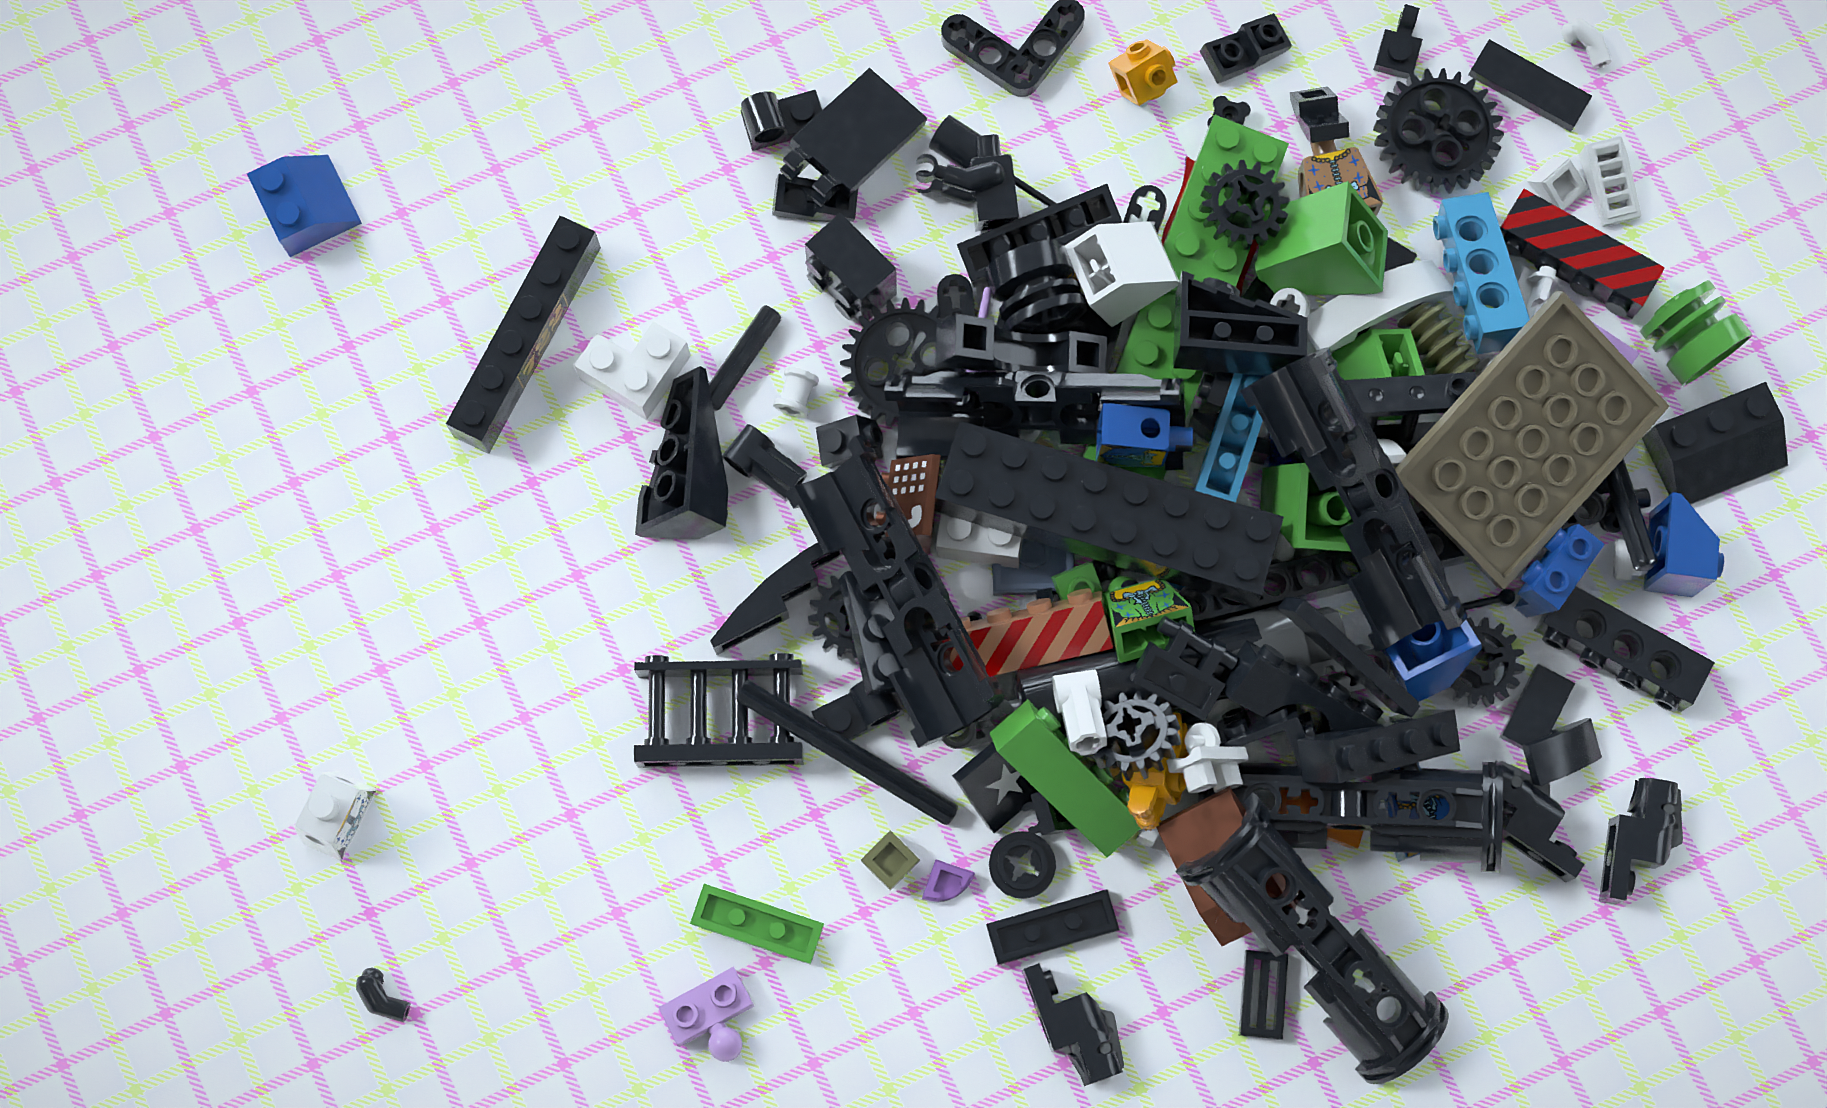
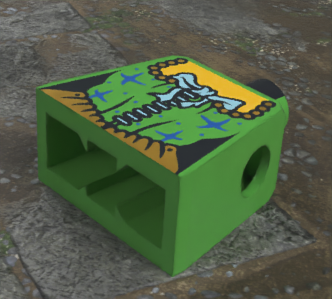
[1106,578,1195,663]

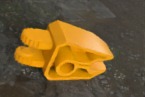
[1122,713,1189,831]

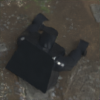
[914,134,1019,232]

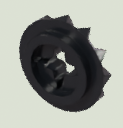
[988,831,1056,900]

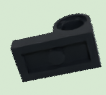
[740,89,822,151]
[811,680,904,741]

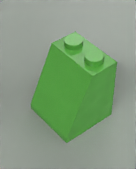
[1255,181,1388,295]
[1260,463,1353,552]

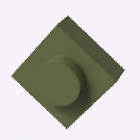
[860,830,920,891]

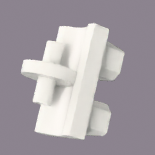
[1166,723,1249,793]

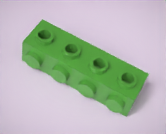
[990,699,1141,858]

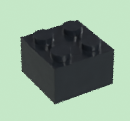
[804,213,897,326]

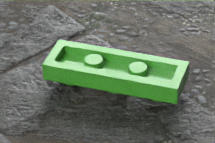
[690,883,824,965]

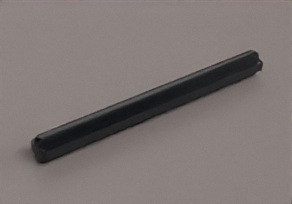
[736,680,958,825]

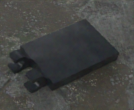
[780,67,927,207]

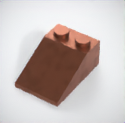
[1156,786,1296,947]

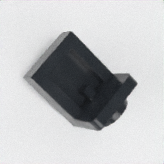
[815,414,883,468]

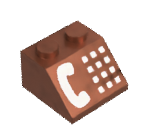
[875,454,941,555]

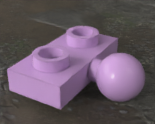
[658,966,755,1062]

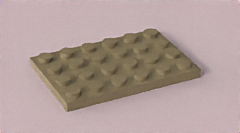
[1395,291,1670,590]

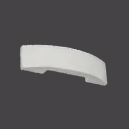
[1307,260,1453,351]

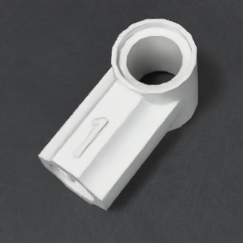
[1052,670,1107,756]

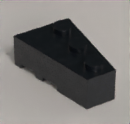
[1173,270,1308,376]

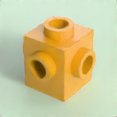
[1108,39,1178,106]

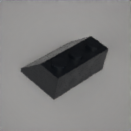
[1642,382,1788,505]

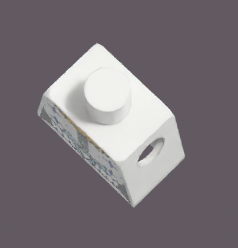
[294,772,377,861]

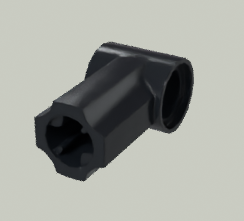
[722,424,808,502]

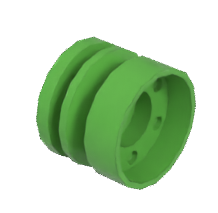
[1639,280,1753,386]

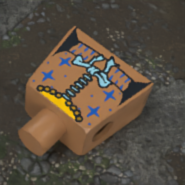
[1298,140,1384,216]

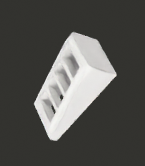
[1578,136,1642,227]

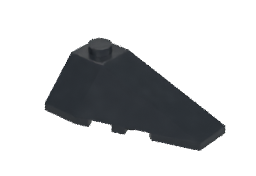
[635,366,729,539]

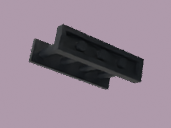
[1331,372,1477,455]
[634,653,804,768]

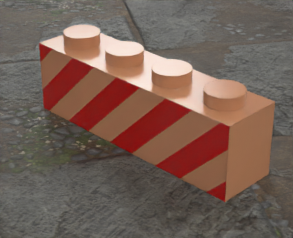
[943,588,1114,677]

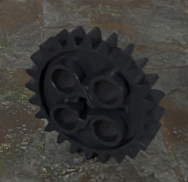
[1373,68,1504,195]
[840,297,961,428]

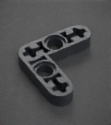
[941,0,1085,97]

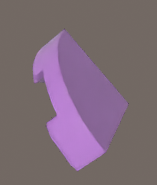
[922,859,975,902]

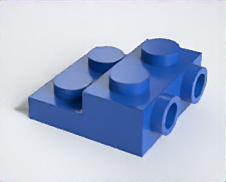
[1514,524,1605,618]

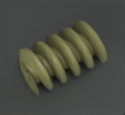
[1397,302,1481,375]

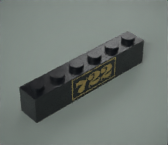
[445,215,601,454]

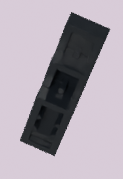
[710,542,843,655]

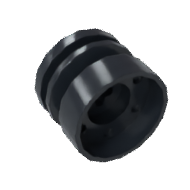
[984,240,1087,334]

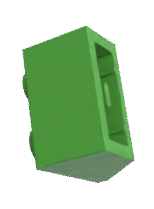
[1331,329,1425,420]

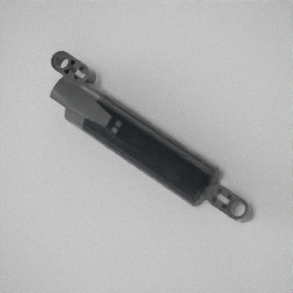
[942,605,1391,749]

